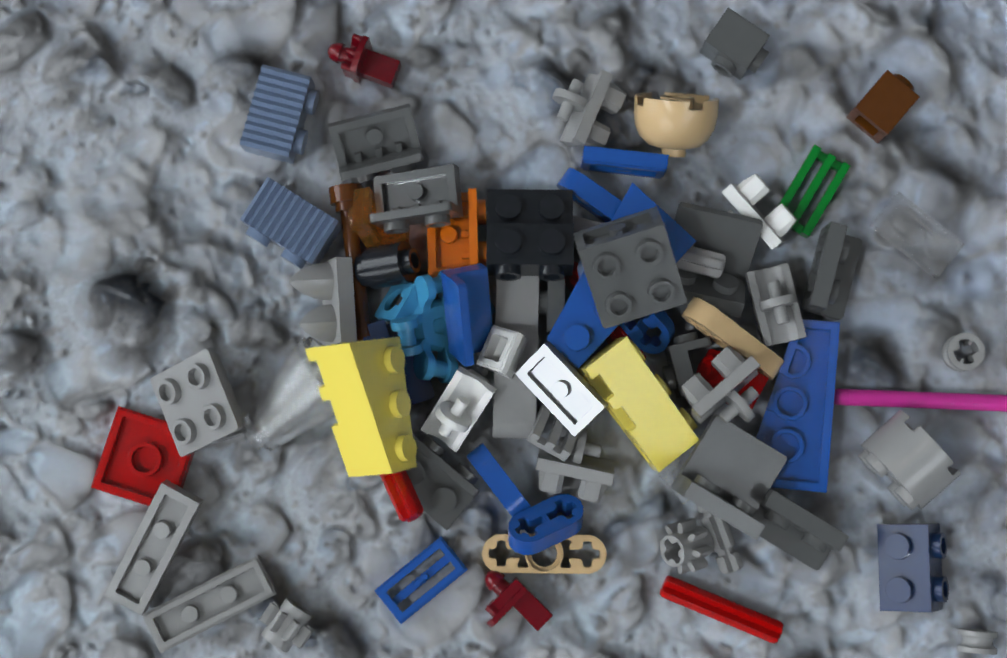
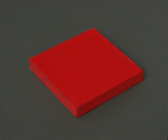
[91,406,195,506]

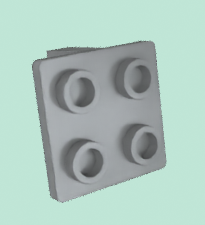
[151,348,249,457]

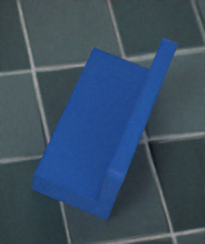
[441,263,493,367]

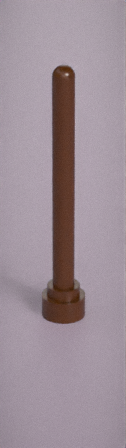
[328,183,371,342]

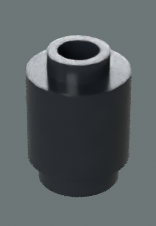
[354,241,421,289]

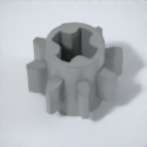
[660,518,714,574]
[259,597,314,652]

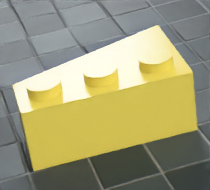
[305,336,417,477]
[576,337,699,472]

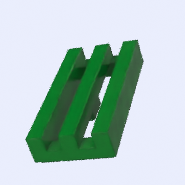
[777,145,851,239]

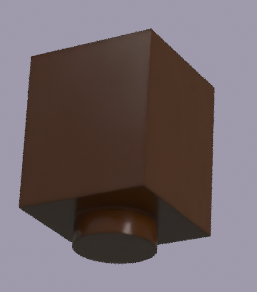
[846,70,920,144]

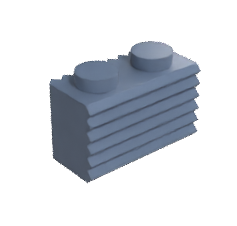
[240,64,320,164]
[240,177,342,269]

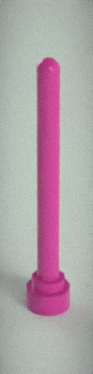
[834,388,1007,412]

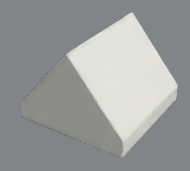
[476,325,528,380]

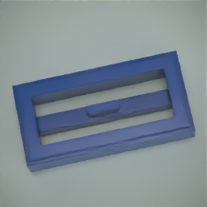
[581,145,669,179]
[374,536,468,624]

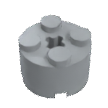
[858,410,961,510]

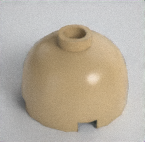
[634,92,719,158]

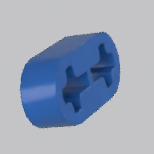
[557,168,622,223]
[466,443,531,517]
[508,494,584,555]

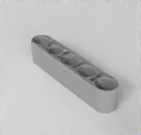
[493,276,539,439]

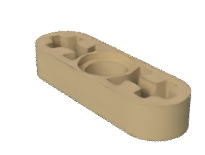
[681,297,784,380]
[482,533,607,574]

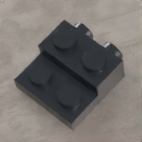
[486,189,574,281]

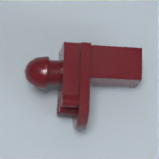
[327,34,401,89]
[485,570,553,631]

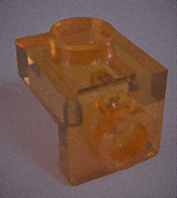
[348,187,410,248]

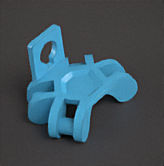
[374,268,496,384]

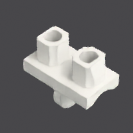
[722,174,797,250]
[420,366,497,452]

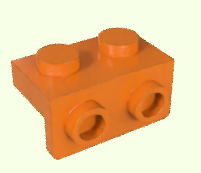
[427,188,487,277]

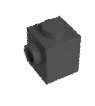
[699,8,770,80]

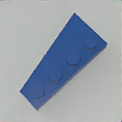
[546,182,696,369]
[756,319,840,493]

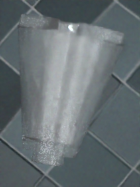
[243,337,335,451]

